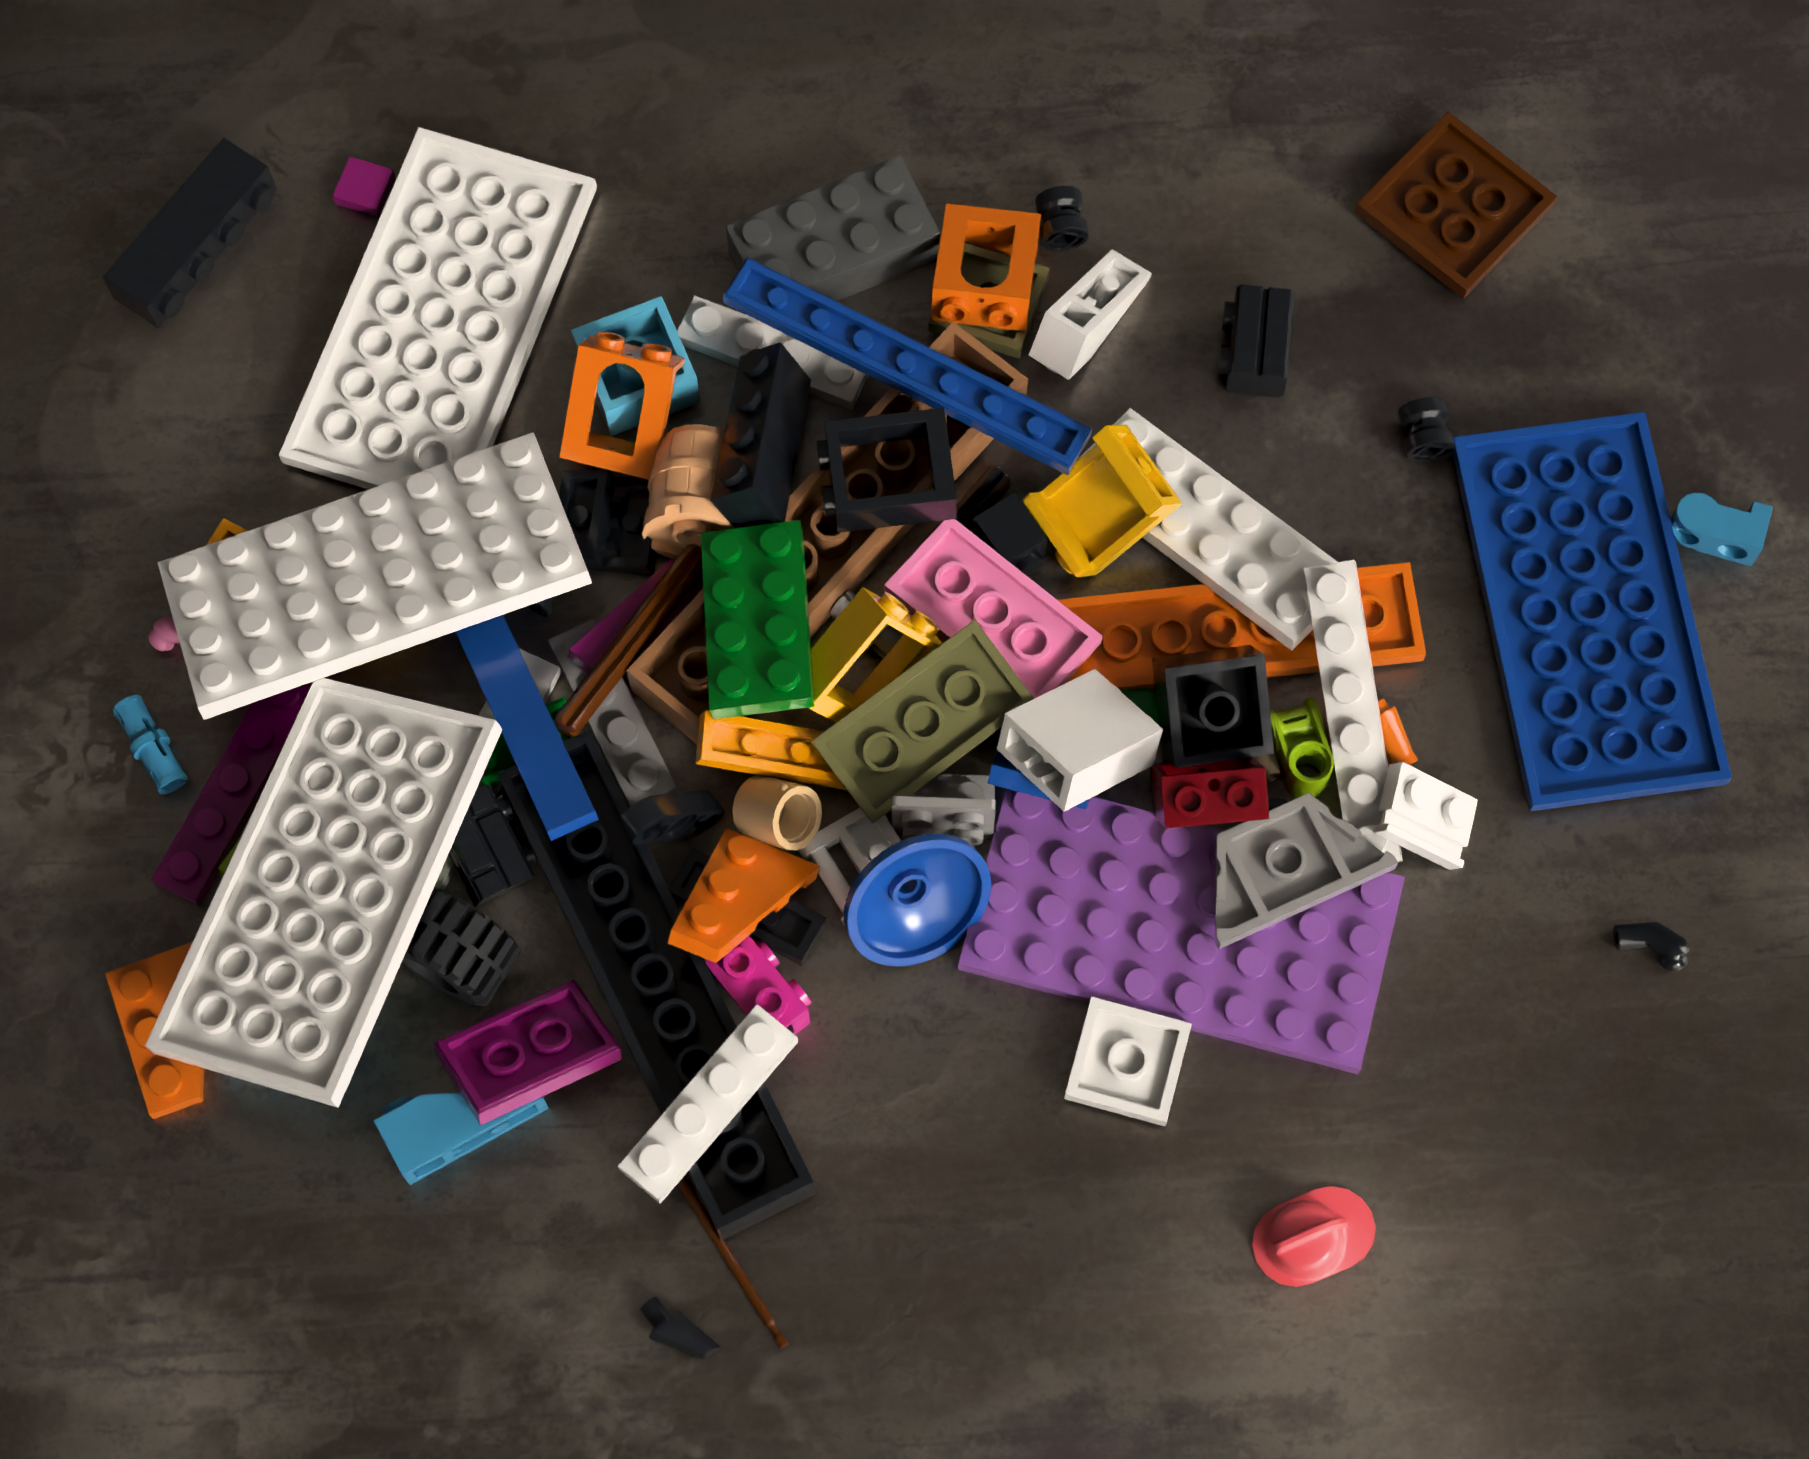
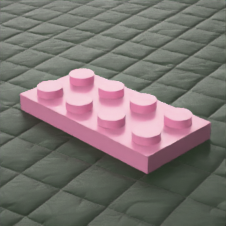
[884,519,1102,699]

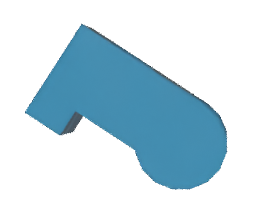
[1670,492,1773,567]

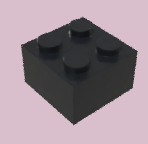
[1152,645,1274,768]

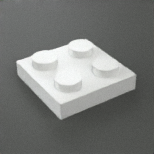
[1064,996,1192,1126]

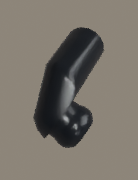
[1613,922,1690,971]

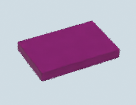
[434,979,622,1126]

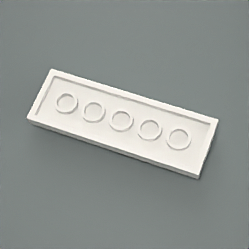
[1077,408,1337,651]

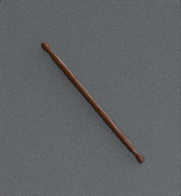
[677,1177,789,1349]

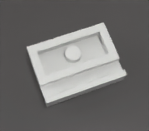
[1373,762,1478,870]

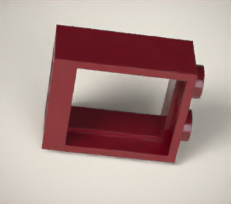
[1149,757,1269,829]

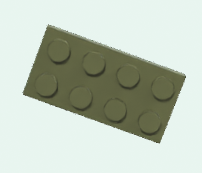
[811,620,1034,824]

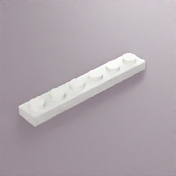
[1304,560,1403,862]

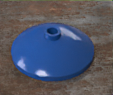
[843,834,991,966]

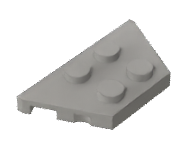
[1215,793,1398,949]

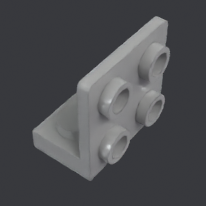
[892,774,996,845]

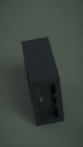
[817,408,957,533]

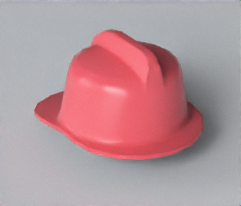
[1252,1186,1376,1287]

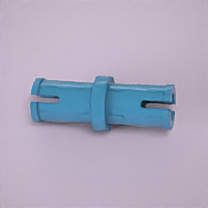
[112,695,188,795]

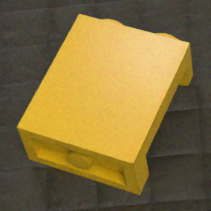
[1022,425,1183,577]

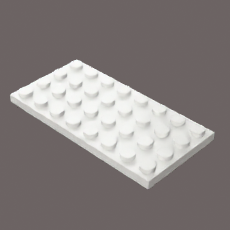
[279,127,597,489]
[157,432,592,720]
[145,678,502,1107]

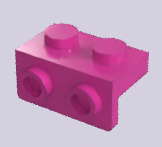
[705,936,811,1035]

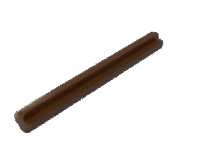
[554,543,703,737]

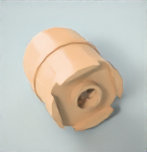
[642,424,734,560]

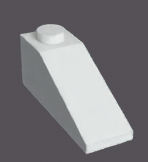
[1029,249,1152,380]

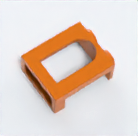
[931,203,1041,331]
[559,332,685,479]

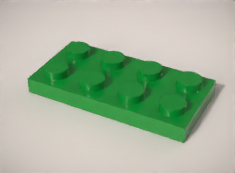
[701,520,815,719]

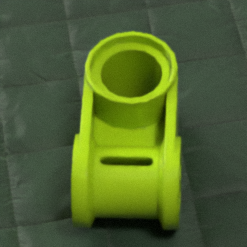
[1270,698,1334,798]

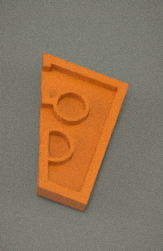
[668,828,820,963]
[105,942,204,1119]

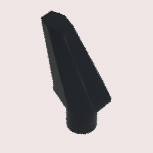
[640,1296,721,1358]

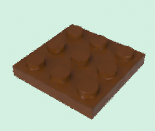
[1354,111,1558,299]

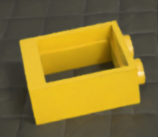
[808,587,942,723]

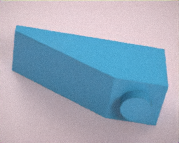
[374,1093,549,1185]

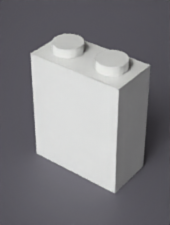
[997,669,1163,812]

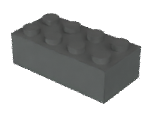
[726,155,940,301]

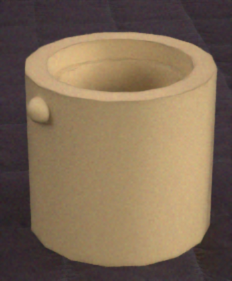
[732,775,822,851]

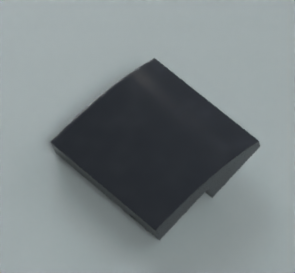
[559,469,657,574]

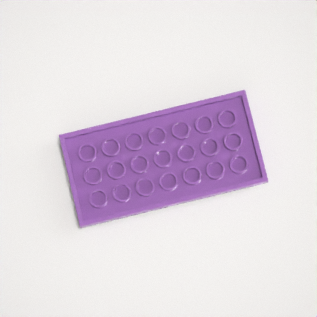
[958,789,1405,1074]

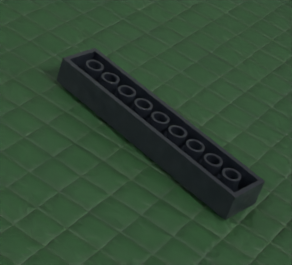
[497,730,816,1241]

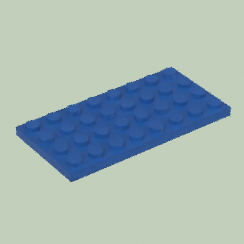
[1452,412,1732,812]

